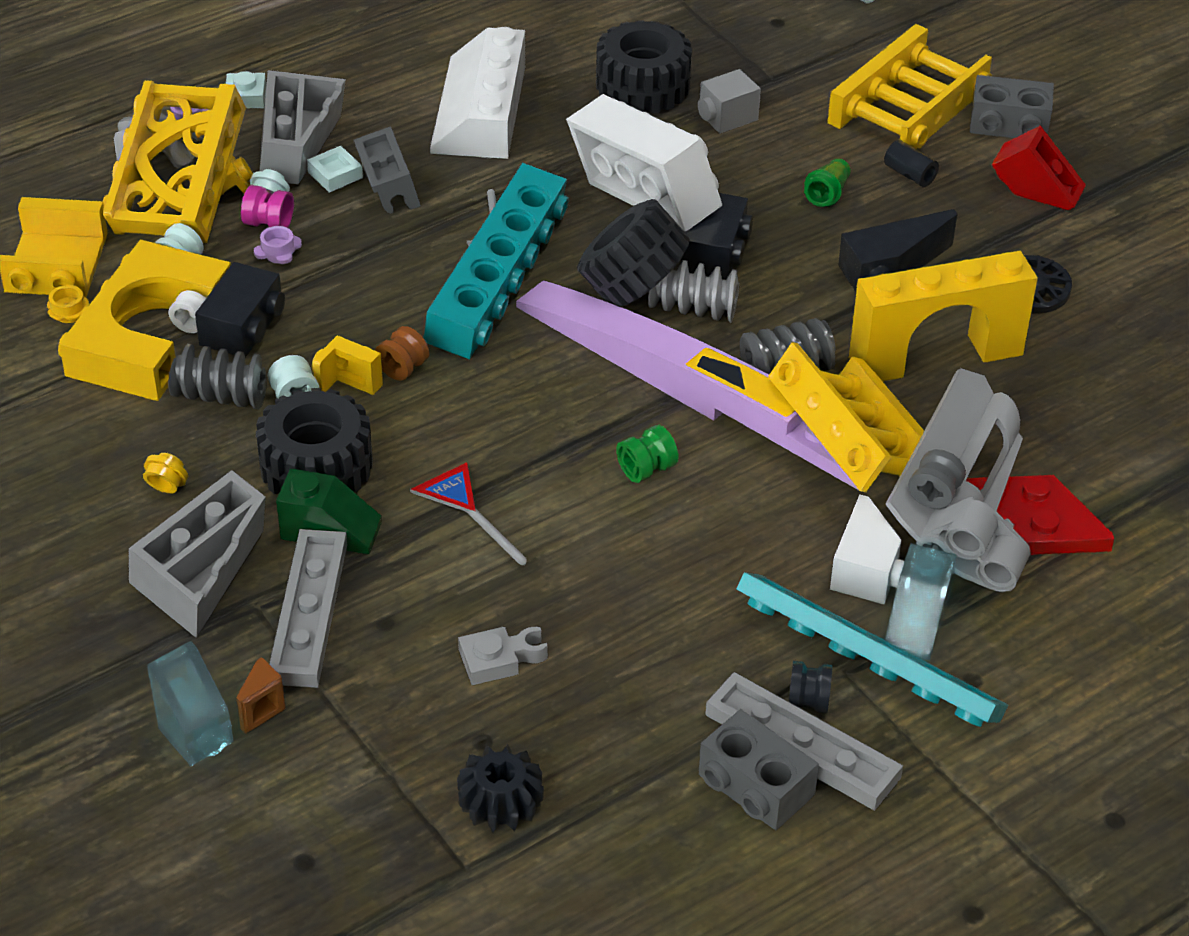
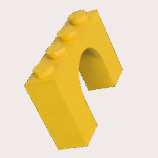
[58,240,231,401]
[849,250,1038,381]

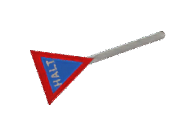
[410,462,527,565]

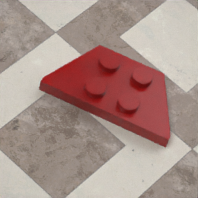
[966,475,1114,555]

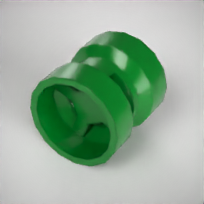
[616,425,679,483]

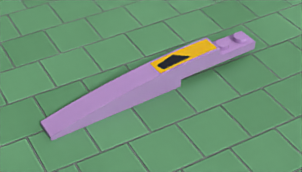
[516,280,859,490]

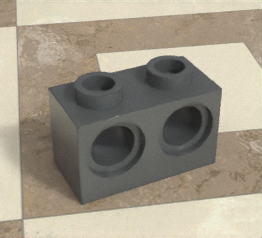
[969,75,1054,138]
[699,709,819,831]

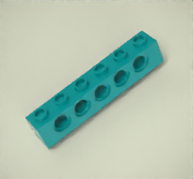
[423,163,569,360]

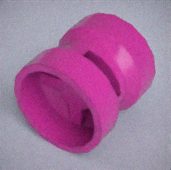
[241,185,294,228]

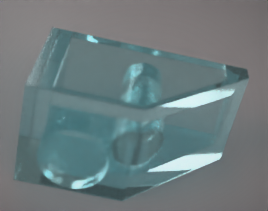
[885,543,957,661]
[147,641,233,766]

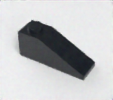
[838,209,958,292]

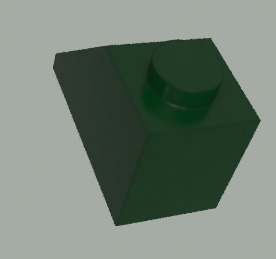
[276,468,382,554]

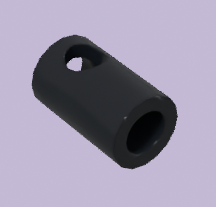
[884,140,939,187]

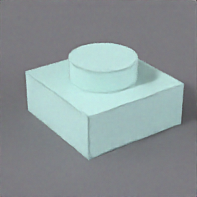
[226,71,266,108]
[307,146,363,192]

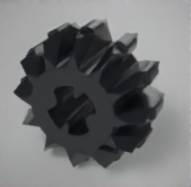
[457,744,544,833]

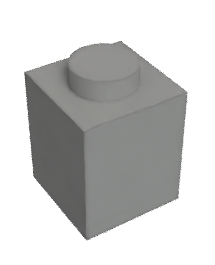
[698,69,761,133]

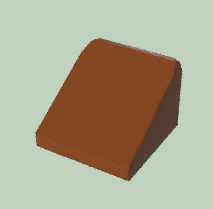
[236,657,285,733]

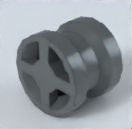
[908,449,966,509]

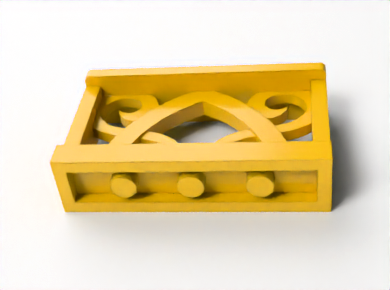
[102,80,246,243]

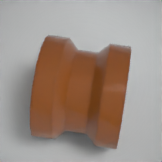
[375,326,429,381]

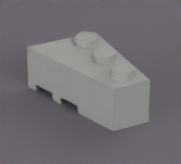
[259,70,346,184]

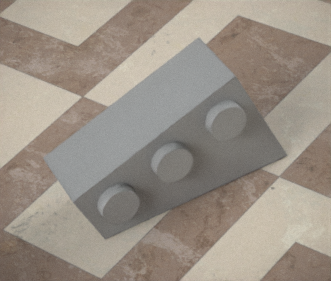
[129,470,265,638]

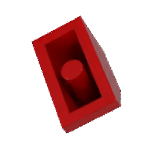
[992,125,1086,210]

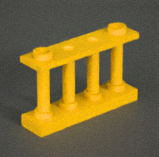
[828,24,992,149]
[768,342,924,492]

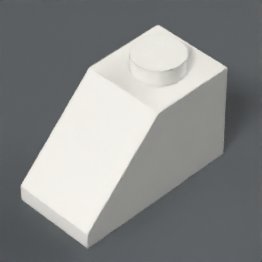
[830,494,906,604]

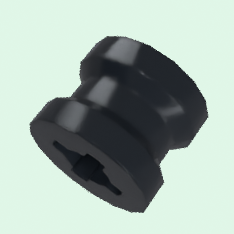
[789,660,833,714]

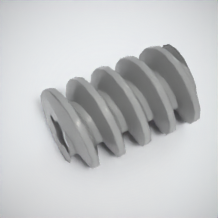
[648,260,740,323]

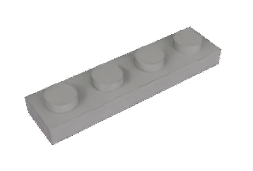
[270,529,347,688]
[705,672,903,811]

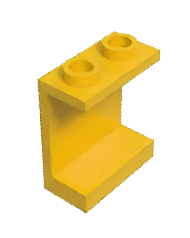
[0,197,108,297]

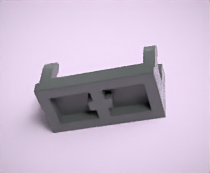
[354,127,421,213]

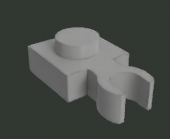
[458,627,548,685]

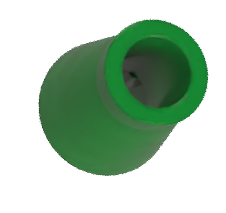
[804,158,851,207]

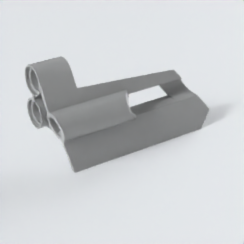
[886,368,1031,592]

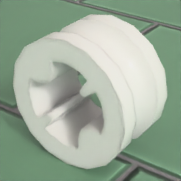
[168,290,206,333]

